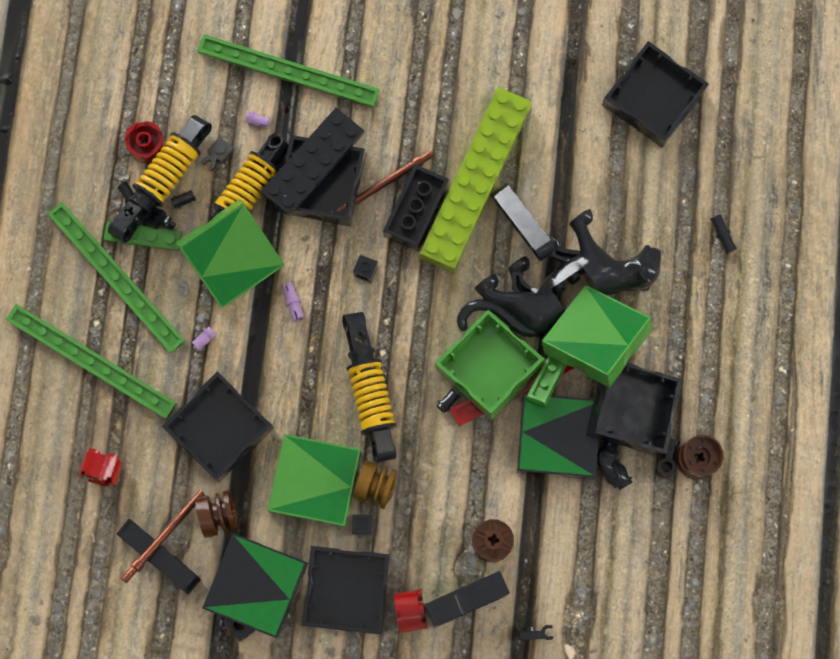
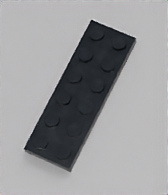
[261,107,365,216]

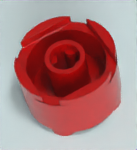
[125,121,166,164]
[78,448,123,487]
[394,589,428,633]

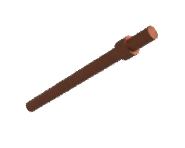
[337,150,435,212]
[121,490,205,583]

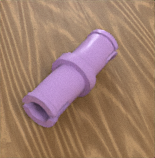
[281,282,305,322]

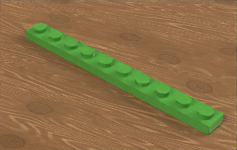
[197,34,380,108]
[48,202,186,354]
[5,304,177,420]

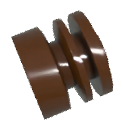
[676,435,724,480]
[195,490,238,538]
[472,519,514,563]

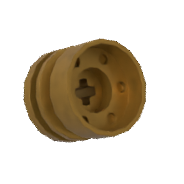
[353,460,397,509]

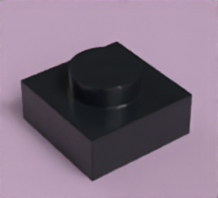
[352,515,372,535]

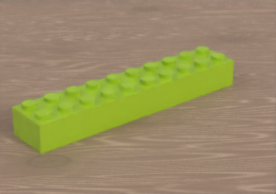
[419,87,532,273]

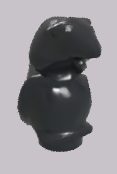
[597,441,633,490]

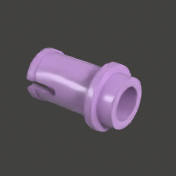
[245,111,270,129]
[192,327,216,351]

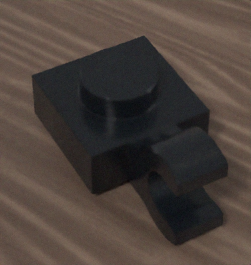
[142,207,176,230]
[518,625,553,640]

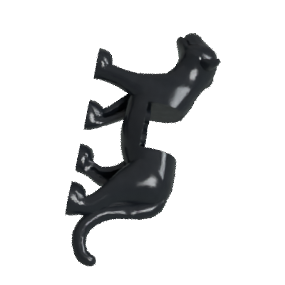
[457,209,661,338]

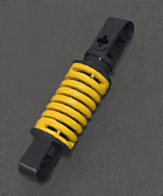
[108,115,212,243]
[207,133,289,223]
[342,312,397,463]

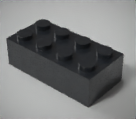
[383,164,449,252]

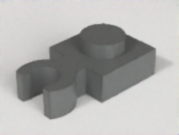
[201,137,234,172]

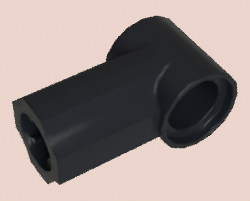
[656,438,680,478]

